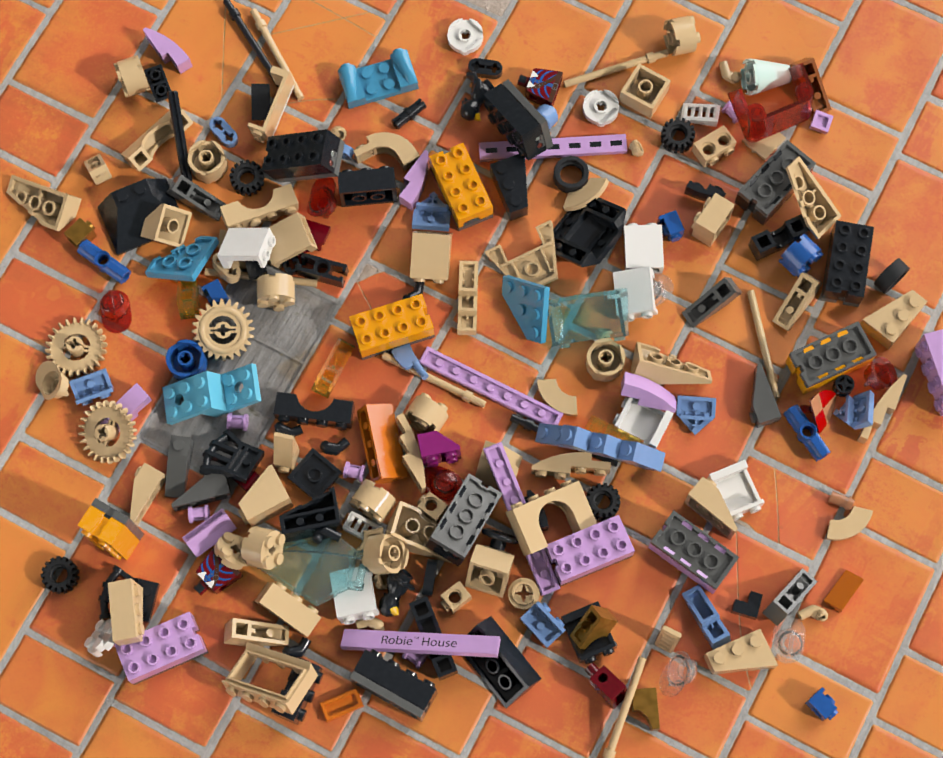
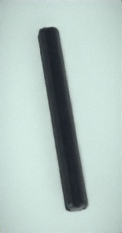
[167,91,192,181]

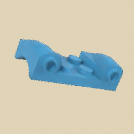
[338,48,419,109]

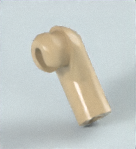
[797,605,828,621]

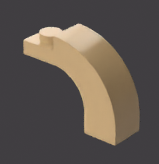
[353,132,420,171]

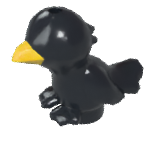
[460,72,494,121]
[379,569,415,617]

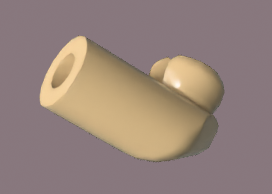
[719,61,742,84]
[355,617,385,631]

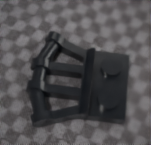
[199,429,264,484]
[98,565,160,623]

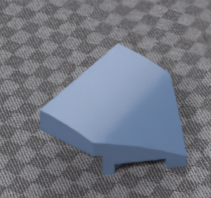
[412,192,451,232]
[833,390,874,430]
[676,395,716,435]

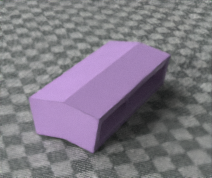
[182,509,237,557]

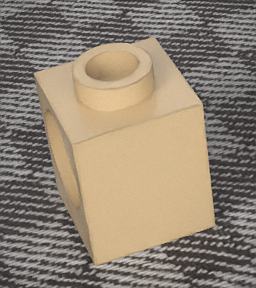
[417,491,448,523]
[440,581,472,614]

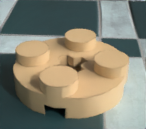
[214,532,249,570]

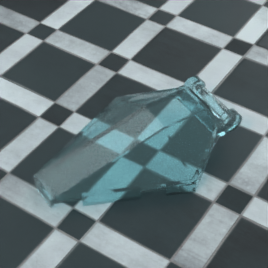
[257,537,367,607]

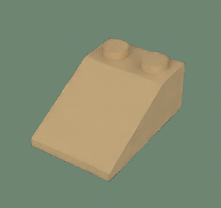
[684,477,738,539]

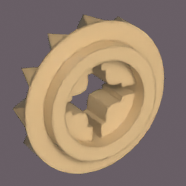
[508,578,540,610]

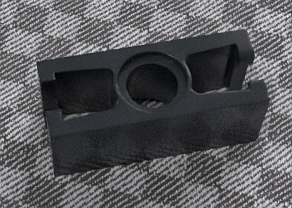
[297,252,349,288]

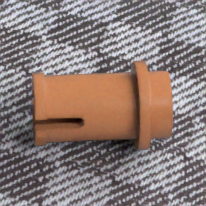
[828,491,855,511]

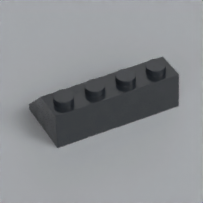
[465,616,542,708]

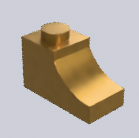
[570,605,618,650]
[630,688,660,731]

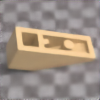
[772,272,823,331]
[273,432,300,474]
[130,462,166,526]
[224,618,289,646]

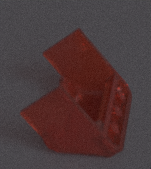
[727,62,814,142]

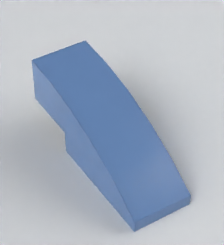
[682,584,731,650]

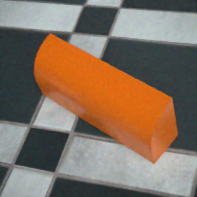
[357,404,408,484]

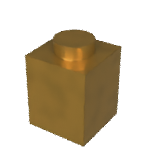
[64,218,97,248]

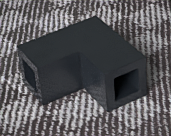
[731,591,763,620]

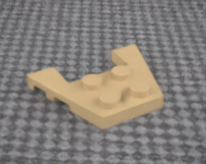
[485,220,558,285]

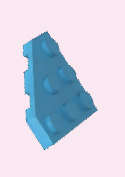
[145,236,219,282]
[502,275,550,344]

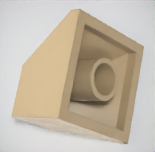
[140,203,192,247]
[475,441,523,490]

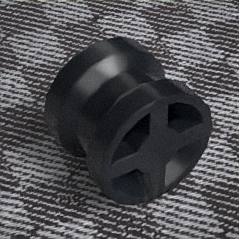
[833,375,854,397]

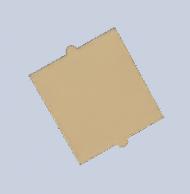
[742,119,786,161]

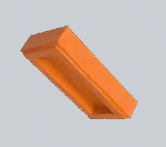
[319,688,364,723]

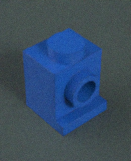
[657,210,685,242]
[201,279,229,306]
[805,687,838,721]

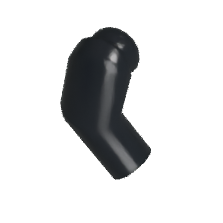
[402,282,424,300]
[274,422,304,437]
[320,437,350,456]
[312,527,342,544]
[282,637,312,658]

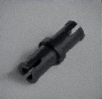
[391,98,427,130]

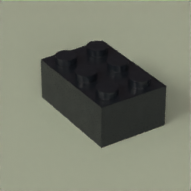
[338,166,397,207]

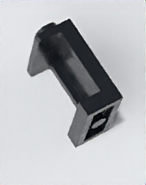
[561,601,618,664]

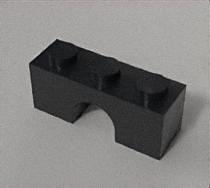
[748,214,810,261]

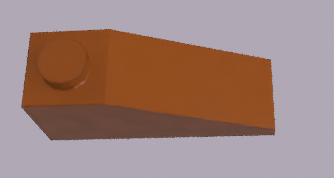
[790,58,832,115]

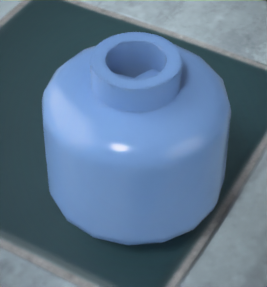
[536,104,558,130]

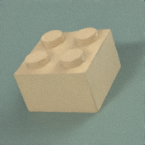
[619,63,671,119]
[691,193,735,247]

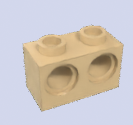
[692,125,736,168]

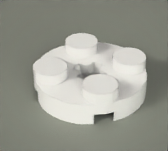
[447,18,483,56]
[582,89,619,127]
[84,619,115,657]

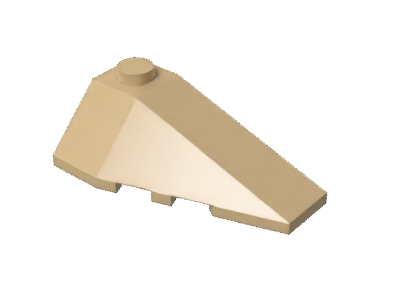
[786,156,841,239]
[6,175,82,231]
[631,342,712,384]
[385,501,452,563]

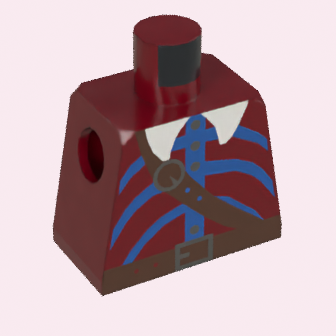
[517,68,563,106]
[193,548,243,596]
[585,662,627,709]

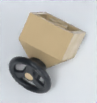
[465,528,518,598]

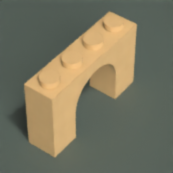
[505,480,597,556]

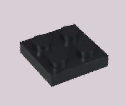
[287,448,343,498]

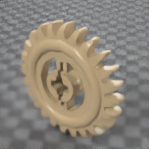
[191,299,255,361]
[45,317,108,378]
[78,400,137,464]

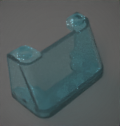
[548,288,629,349]

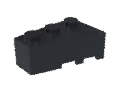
[490,154,528,221]
[279,487,343,543]
[271,658,324,725]

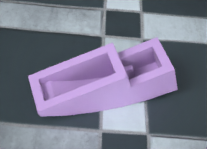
[143,27,193,74]
[399,150,429,211]
[621,372,676,413]
[99,383,152,432]

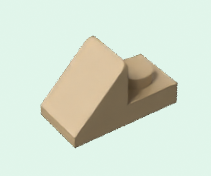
[84,153,112,185]

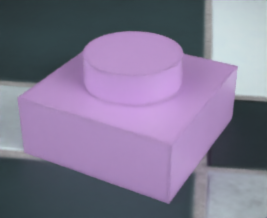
[809,110,834,135]

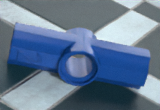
[77,239,131,284]
[783,404,831,462]

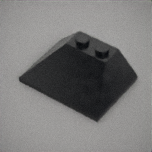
[98,178,179,255]
[540,198,626,267]

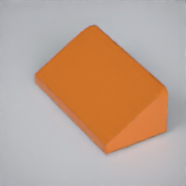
[824,570,864,613]

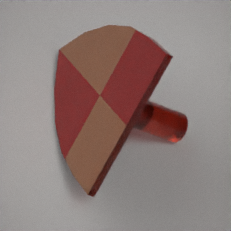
[800,390,836,434]

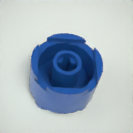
[778,234,824,277]
[166,340,208,381]

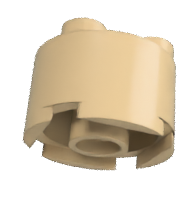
[663,16,701,56]
[114,55,151,97]
[188,140,228,184]
[257,273,295,311]
[586,338,625,382]
[404,393,449,434]
[349,479,396,524]
[241,526,285,570]
[362,533,409,575]

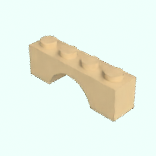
[121,108,193,172]
[220,184,299,231]

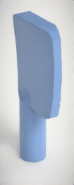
[391,344,429,380]

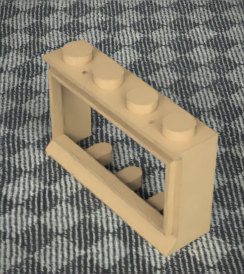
[222,642,318,715]

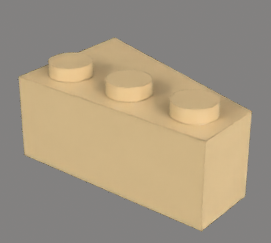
[860,290,928,350]
[108,578,145,646]
[254,581,322,637]
[703,629,778,675]

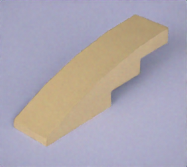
[457,261,478,335]
[857,374,907,444]
[396,413,426,494]

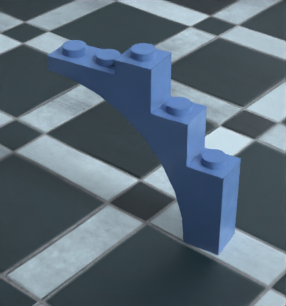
[535,423,666,472]

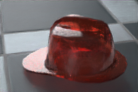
[307,177,337,218]
[100,290,132,333]
[864,357,897,391]
[424,466,463,501]

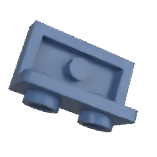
[69,368,114,406]
[519,601,566,648]

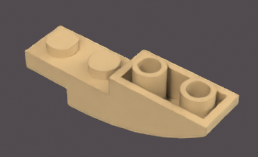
[531,452,611,480]

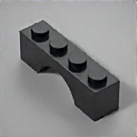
[273,392,355,430]
[409,596,458,681]

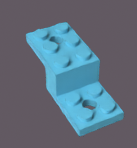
[162,363,261,425]

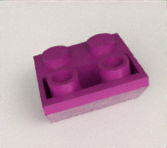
[417,431,461,468]

